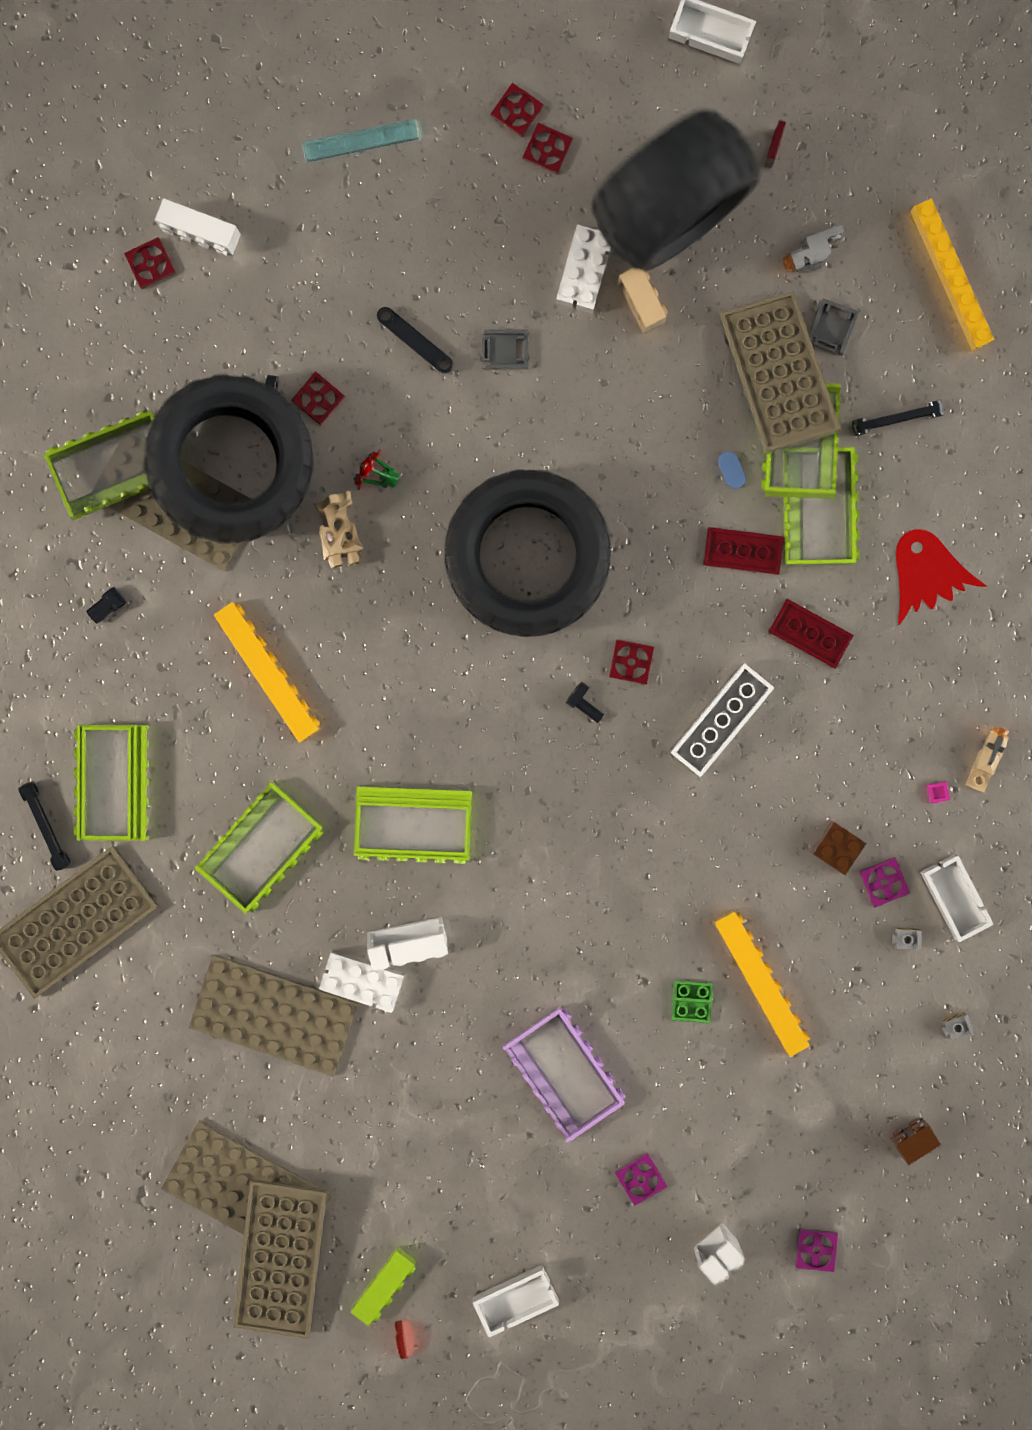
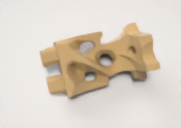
[315,491,363,569]

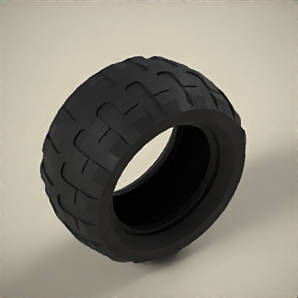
[591,109,760,271]
[144,374,314,544]
[444,469,612,637]

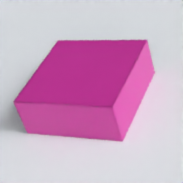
[926,781,950,804]

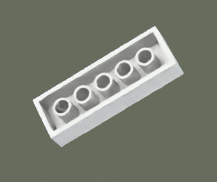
[670,663,774,777]

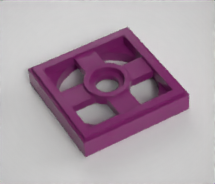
[859,857,910,908]
[615,1153,667,1206]
[795,1229,838,1272]

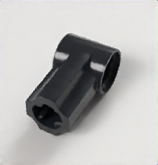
[86,587,127,624]

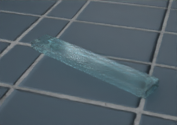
[302,119,419,162]

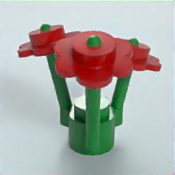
[353,449,399,490]

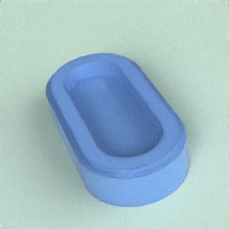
[718,451,746,489]

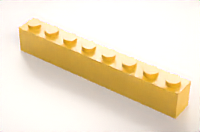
[910,198,994,351]
[214,602,320,743]
[713,910,810,1057]

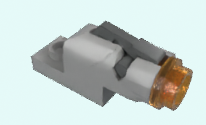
[782,224,845,272]

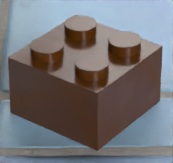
[810,821,867,875]
[890,1118,941,1165]

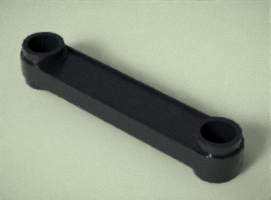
[377,307,453,374]
[852,400,945,436]
[18,781,71,871]

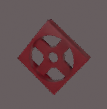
[490,82,544,137]
[764,120,786,168]
[522,123,573,174]
[124,237,176,289]
[291,371,345,426]
[609,640,654,684]

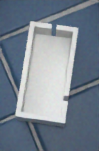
[669,0,756,64]
[155,198,241,256]
[556,225,611,313]
[920,854,994,942]
[367,917,448,970]
[319,950,405,1013]
[694,1223,744,1285]
[473,1265,559,1337]

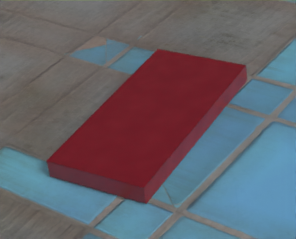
[703,527,784,575]
[768,598,854,669]

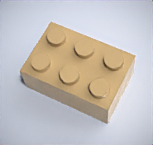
[618,268,668,334]

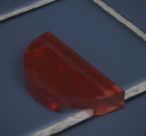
[394,1320,408,1360]

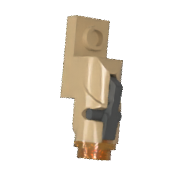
[965,726,1009,793]

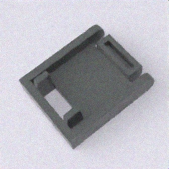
[809,298,859,356]
[482,330,528,370]

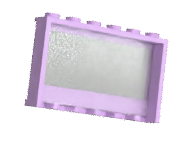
[503,1006,626,1142]

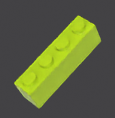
[350,1247,416,1326]

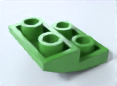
[671,981,713,1024]

